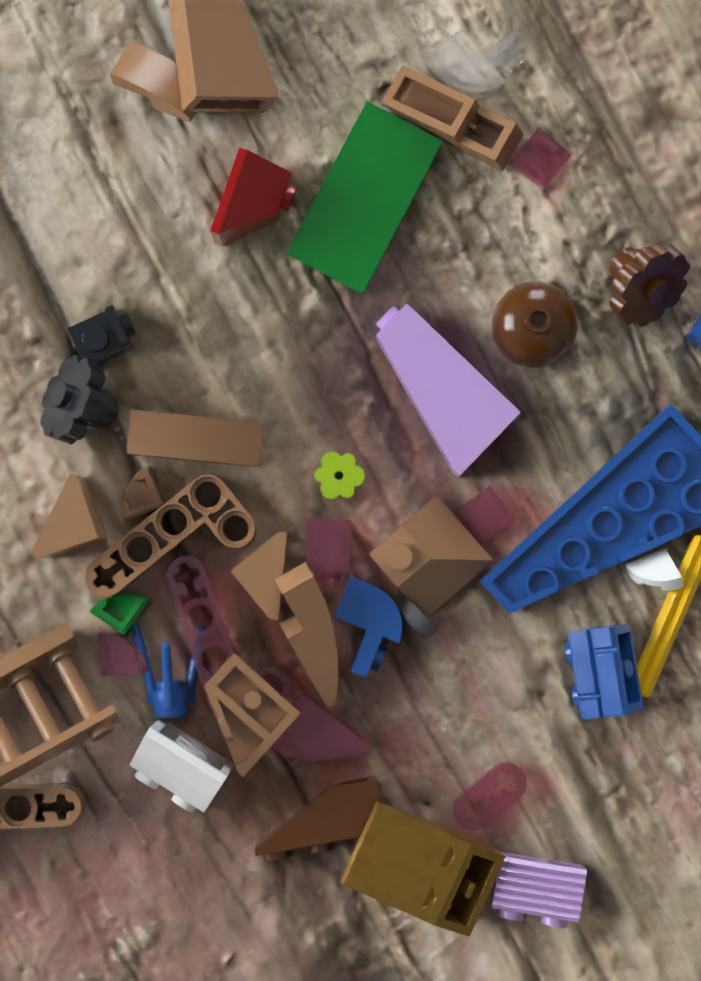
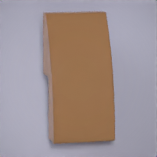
[110,42,197,122]

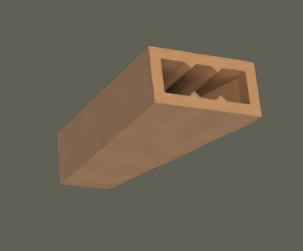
[168,0,279,113]

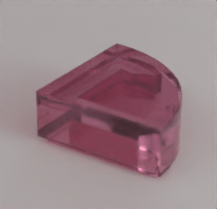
[98,632,148,676]

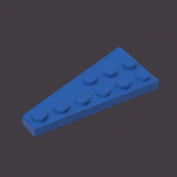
[479,404,701,613]

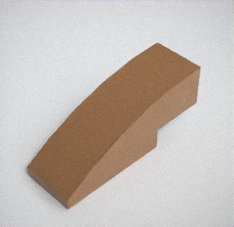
[381,65,524,172]
[127,410,264,467]
[275,562,338,709]

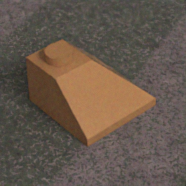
[369,495,494,617]

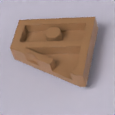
[204,653,300,777]

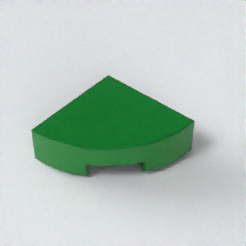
[89,593,152,638]

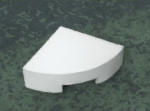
[625,548,684,591]

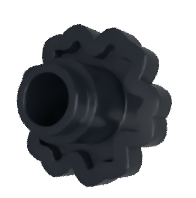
[40,355,119,445]

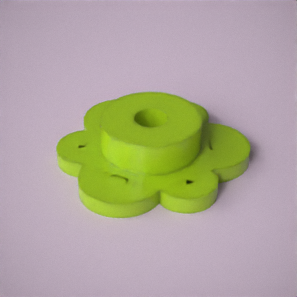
[314,451,365,499]

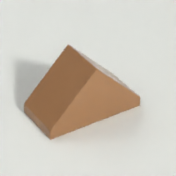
[231,532,288,620]

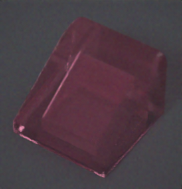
[454,485,516,545]

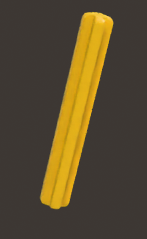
[637,535,701,698]

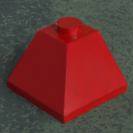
[210,147,297,246]

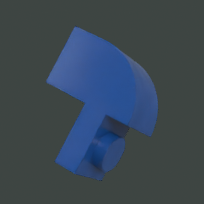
[334,576,402,677]

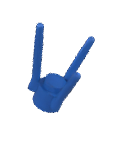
[132,622,206,718]

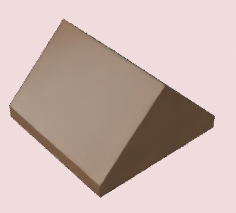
[30,474,108,558]

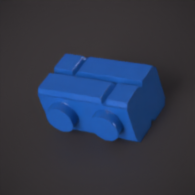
[565,623,644,719]

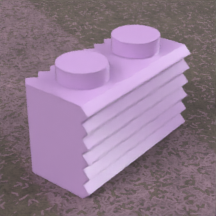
[489,851,587,928]

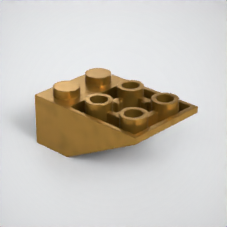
[340,801,506,937]

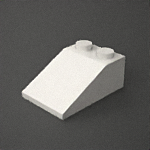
[130,718,234,813]

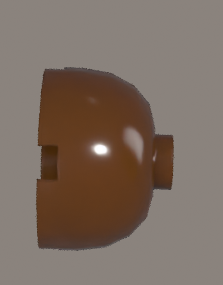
[492,281,578,368]

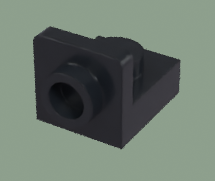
[67,304,136,363]

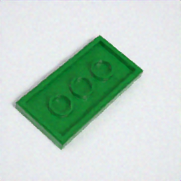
[286,101,443,295]

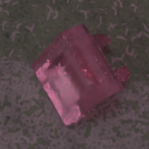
[510,127,572,190]

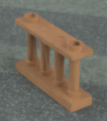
[0,622,120,787]

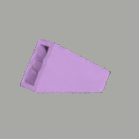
[376,303,521,477]

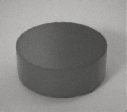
[398,597,438,639]

